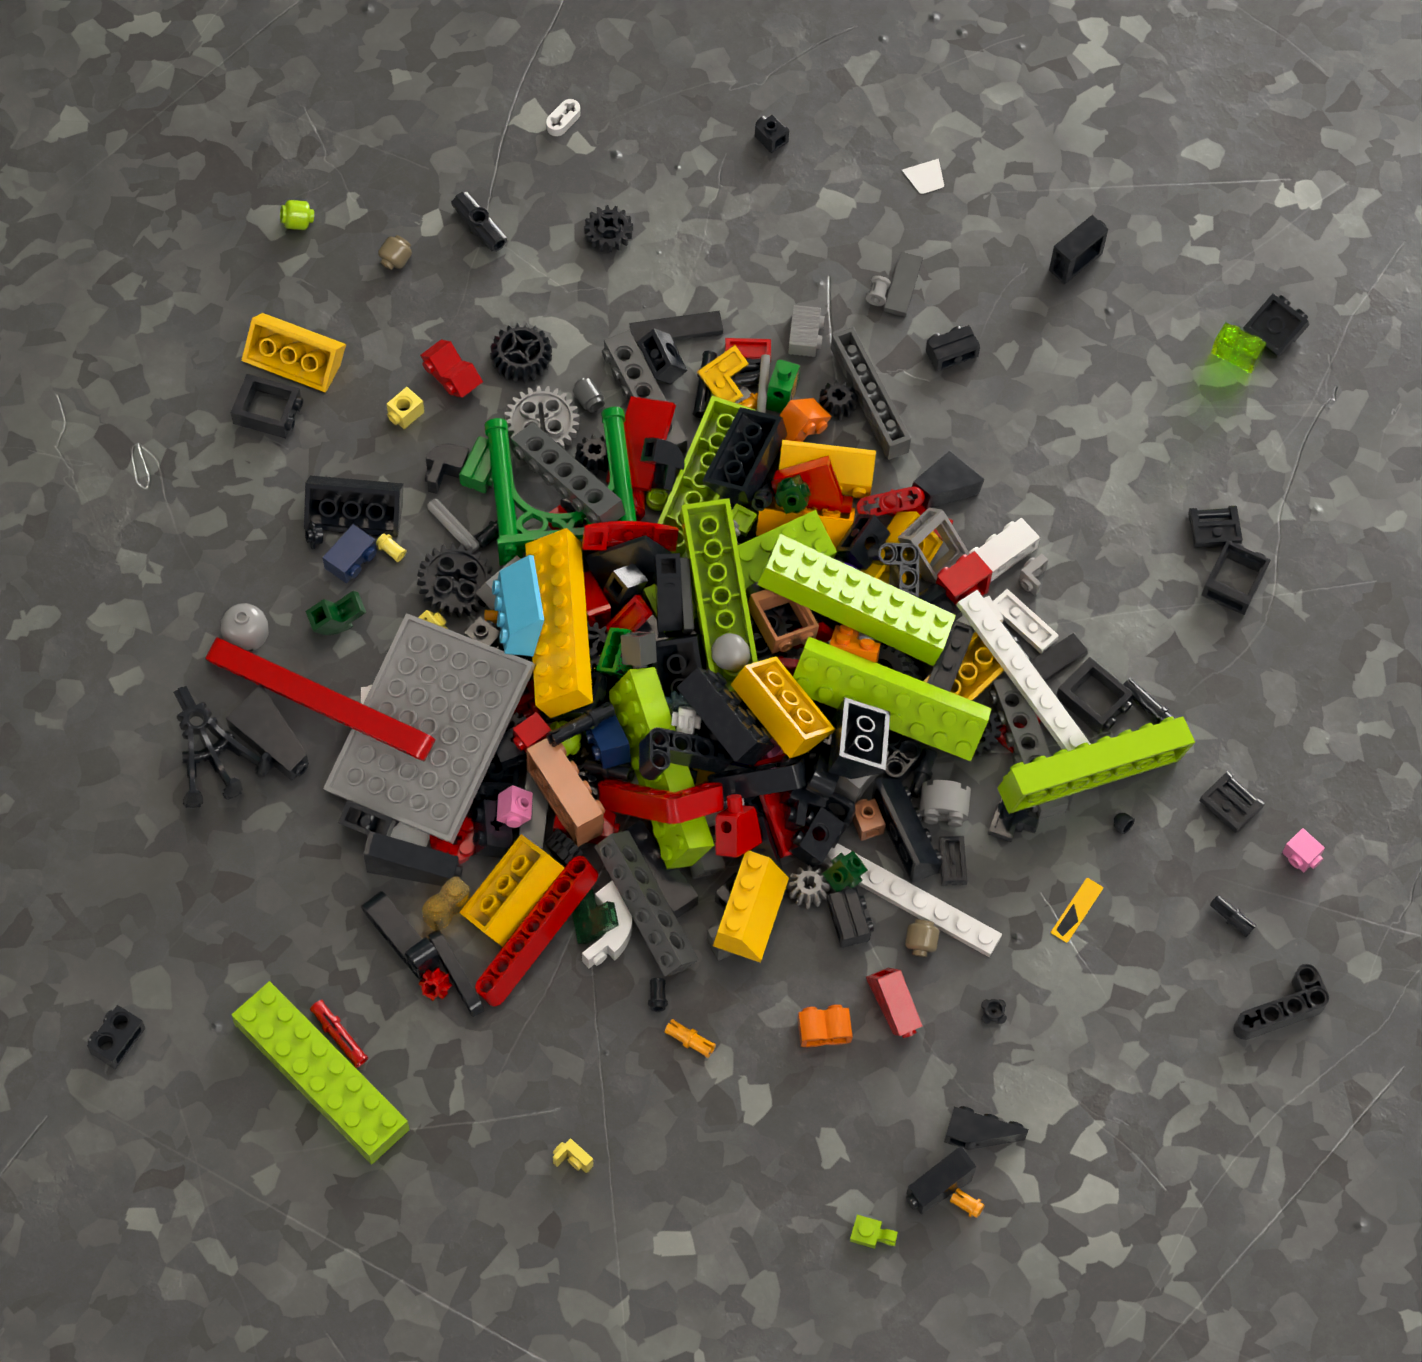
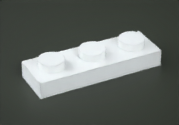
[993,589,1059,654]

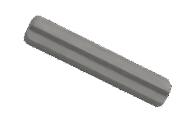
[427,499,480,553]

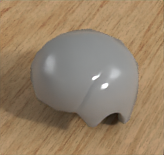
[711,633,750,672]

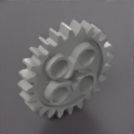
[504,386,580,450]

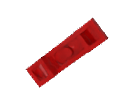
[582,521,679,551]

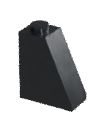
[910,451,985,509]
[906,1146,976,1214]

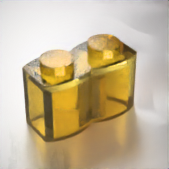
[422,876,471,931]

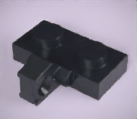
[988,798,1039,842]

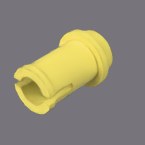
[376,533,407,562]

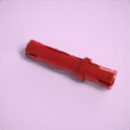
[310,1000,368,1068]

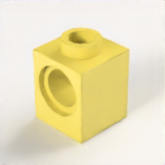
[387,387,424,429]

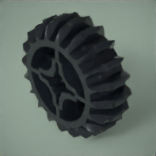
[490,323,552,383]

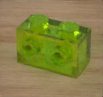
[1211,322,1266,374]

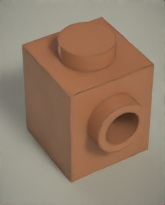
[853,799,886,841]

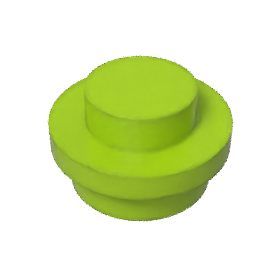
[646,489,669,511]

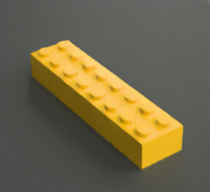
[525,528,593,718]

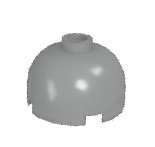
[220,603,269,651]

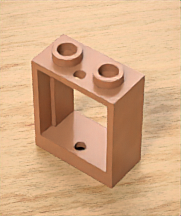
[748,589,819,654]

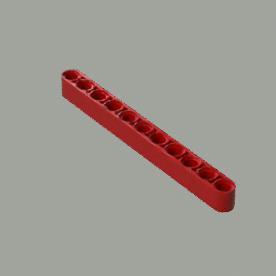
[205,637,436,762]

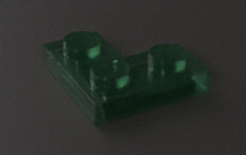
[572,889,619,944]

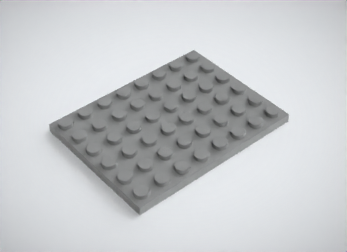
[323,613,536,844]

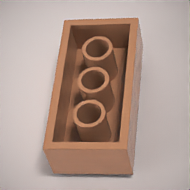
[527,738,605,847]

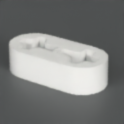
[546,99,580,136]

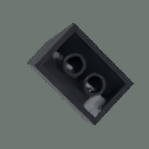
[586,535,672,592]
[828,698,890,779]

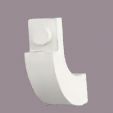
[582,880,632,969]

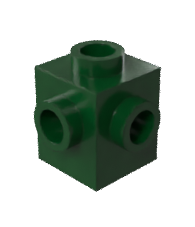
[775,474,811,514]
[823,851,868,892]

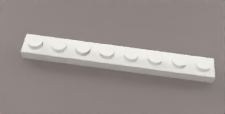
[956,590,1090,751]
[821,843,1002,958]

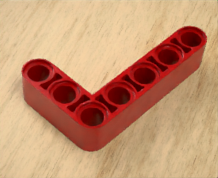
[598,780,724,824]

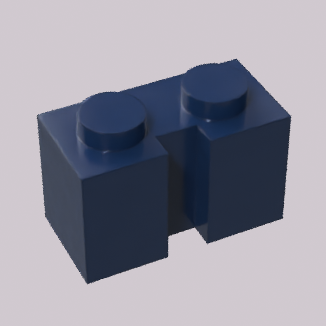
[322,524,377,584]
[584,714,631,769]

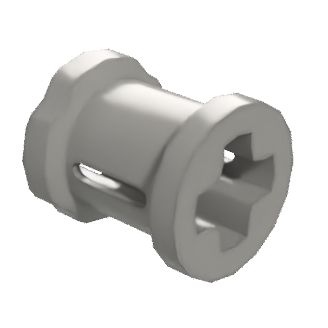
[866,276,891,306]

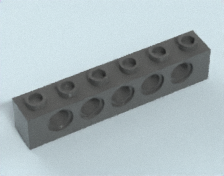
[831,327,911,460]
[602,330,687,453]
[511,422,625,524]
[989,677,1069,820]
[594,830,699,977]

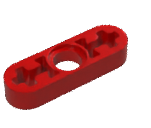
[857,486,925,516]

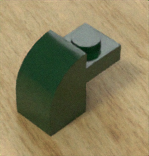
[305,591,367,635]

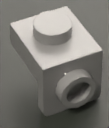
[1019,553,1048,596]

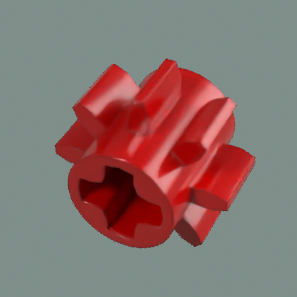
[419,968,452,1001]

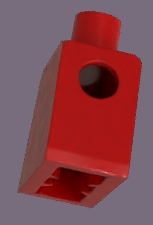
[716,794,762,857]

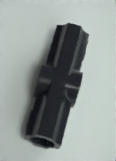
[451,192,507,252]

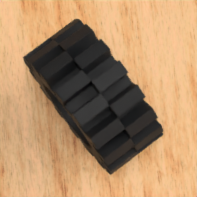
[543,828,588,867]

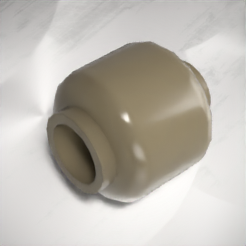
[378,235,412,270]
[905,919,940,957]

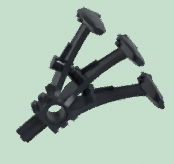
[173,686,274,808]

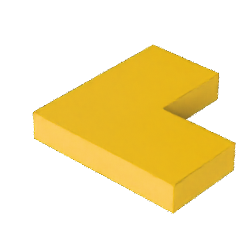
[697,345,749,403]

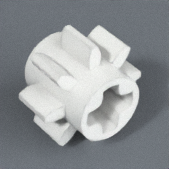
[671,706,701,734]

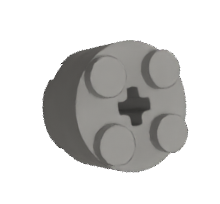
[919,780,971,827]

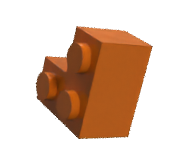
[779,398,832,452]
[829,625,881,663]

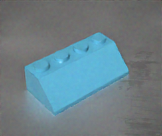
[492,555,544,656]

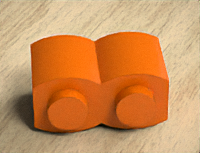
[797,1005,853,1047]

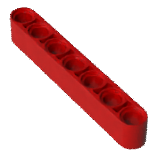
[475,856,598,1006]

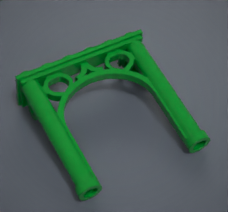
[484,407,637,566]

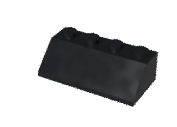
[702,407,787,508]
[304,475,404,537]
[652,633,710,734]
[872,778,942,883]

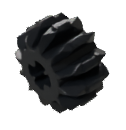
[818,380,858,420]
[575,434,609,475]

